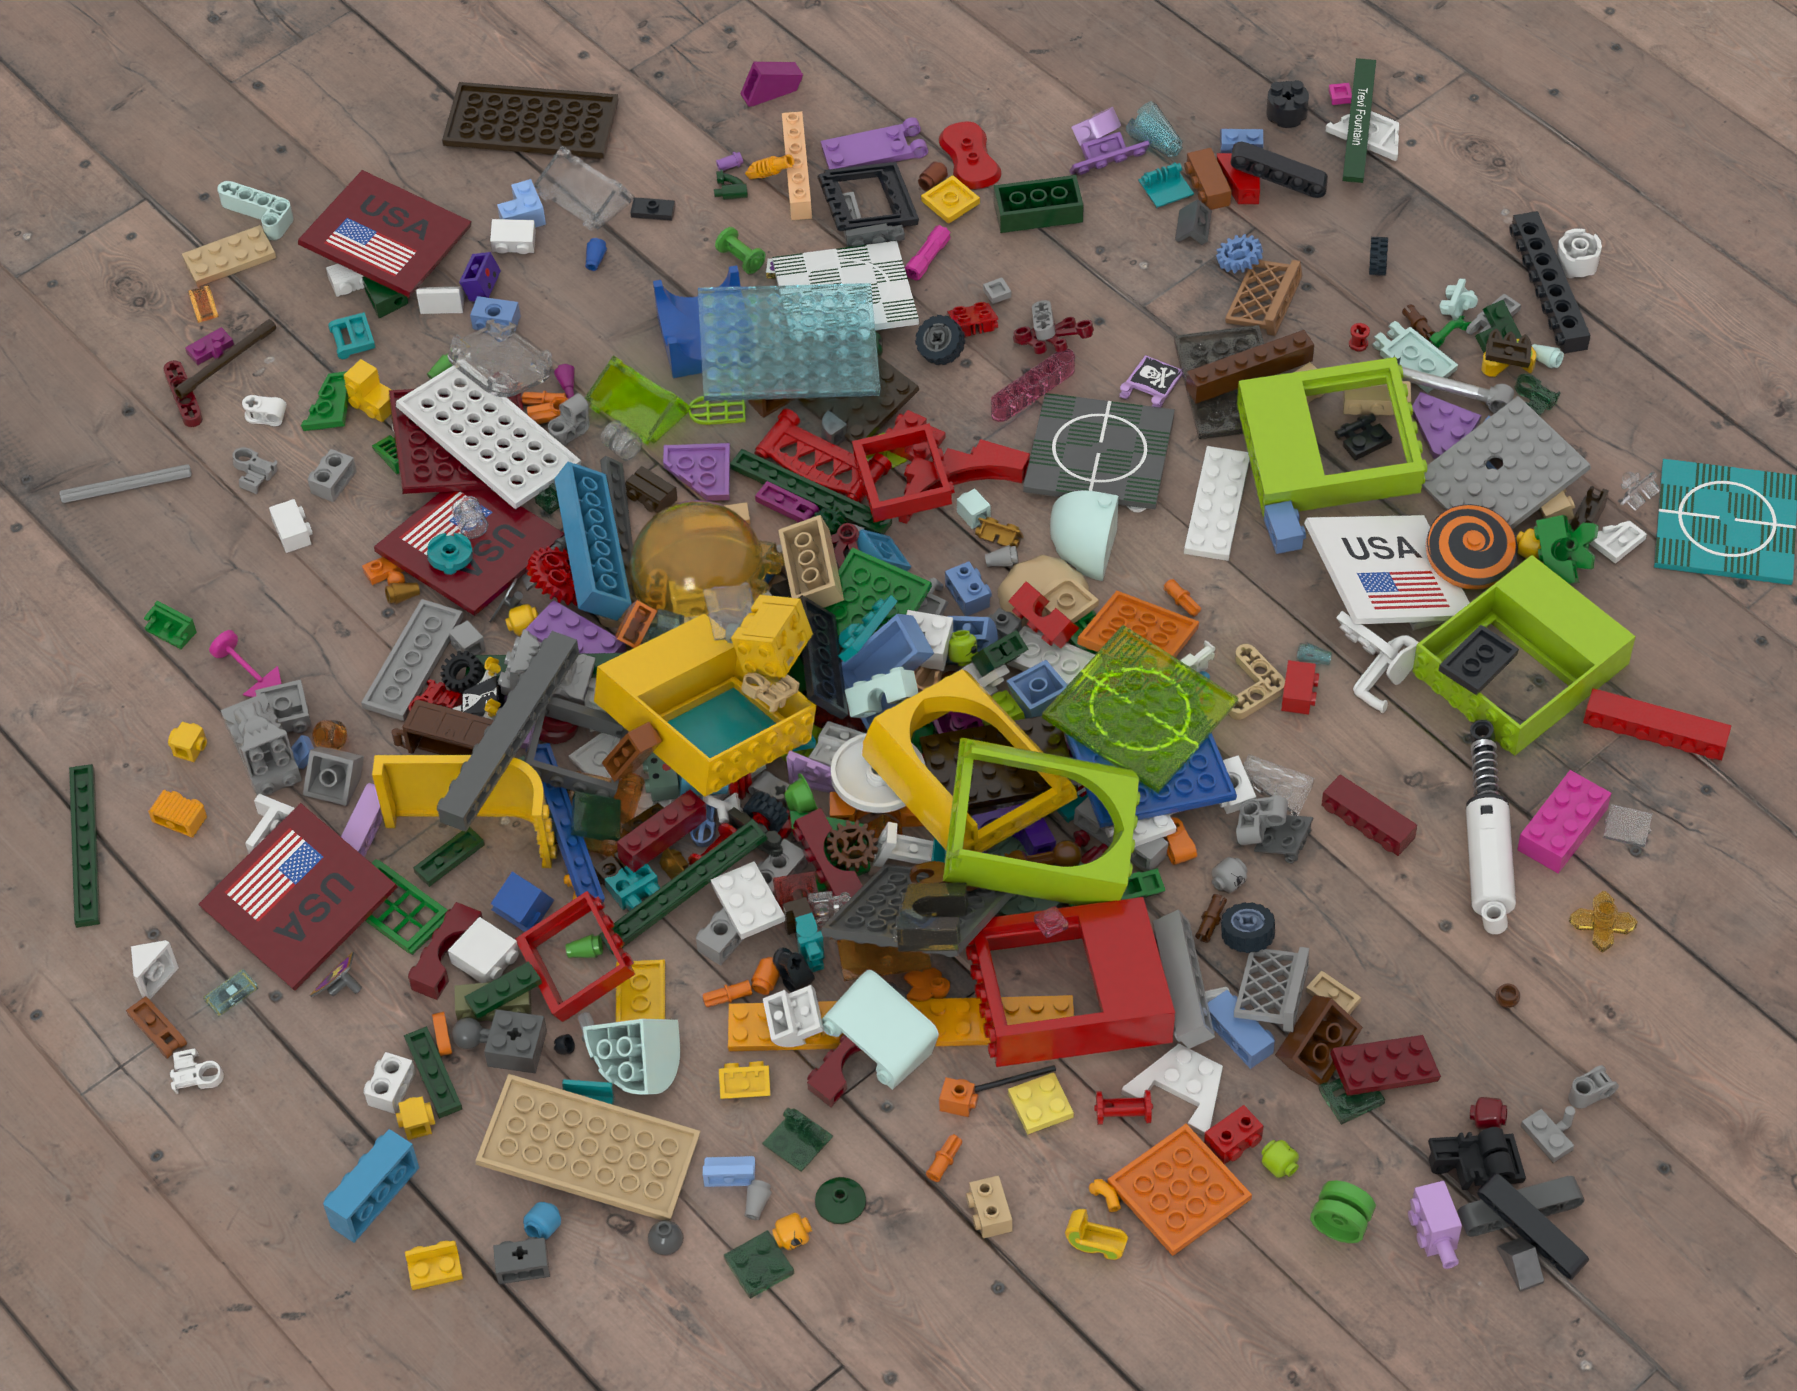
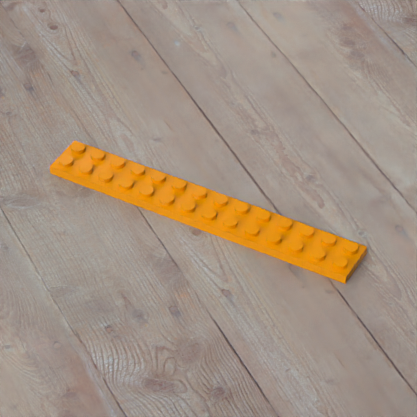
[728,995,1074,1051]

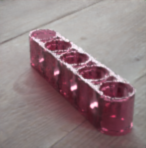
[991,349,1075,422]

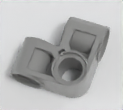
[548,393,590,446]
[1236,796,1288,845]

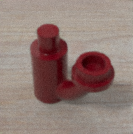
[1073,829,1108,864]

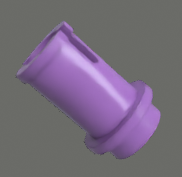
[716,152,744,171]

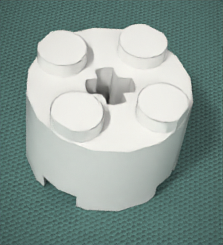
[1556,229,1602,278]

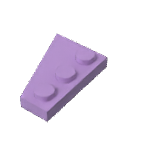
[787,750,836,793]

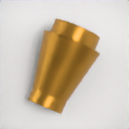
[385,582,420,605]

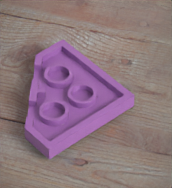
[1412,392,1481,459]
[663,443,730,501]

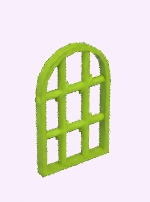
[688,393,746,425]

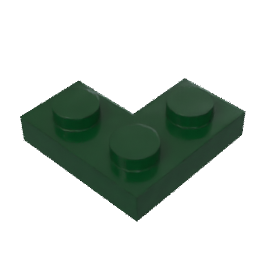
[1475,300,1522,353]

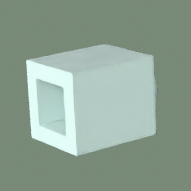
[957,488,991,529]

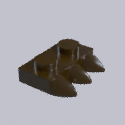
[1485,329,1532,368]

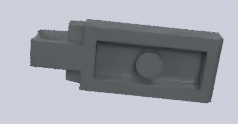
[845,223,905,247]

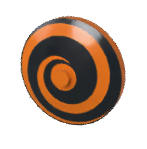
[1425,504,1518,589]

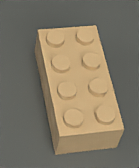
[778,515,844,608]

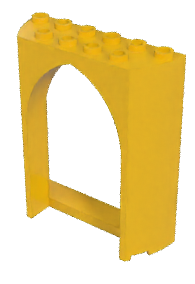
[862,669,1078,853]

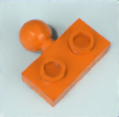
[362,557,405,585]

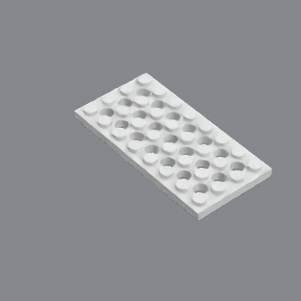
[396,360,581,509]

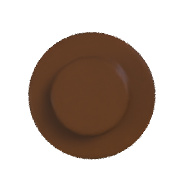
[1495,983,1520,1008]

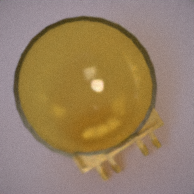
[629,500,785,617]

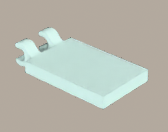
[1372,321,1458,393]

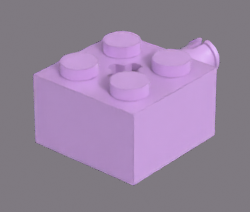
[1408,1181,1462,1269]

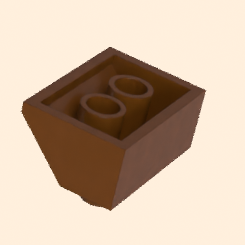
[1275,995,1363,1088]

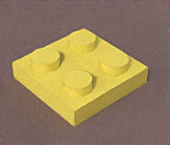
[1008,1072,1074,1135]

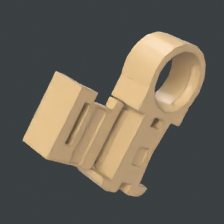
[742,673,800,712]

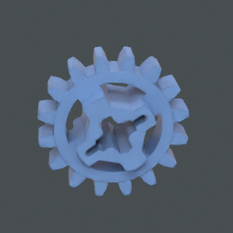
[1216,234,1263,273]

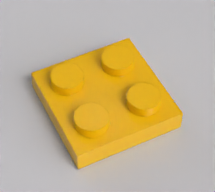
[921,175,980,224]

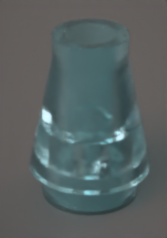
[1296,642,1332,665]

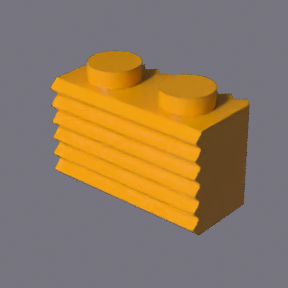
[148,789,207,838]

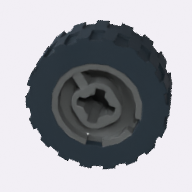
[915,315,966,365]

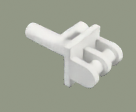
[703,793,743,823]

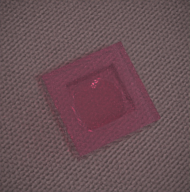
[1034,906,1068,938]

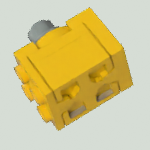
[725,595,813,678]

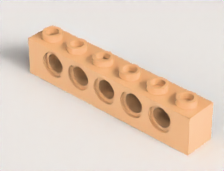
[782,111,812,220]

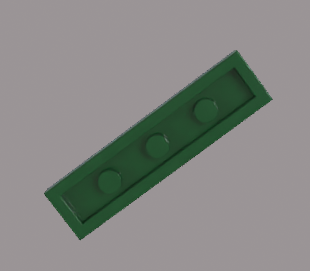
[404,1026,462,1119]

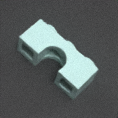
[845,667,919,718]

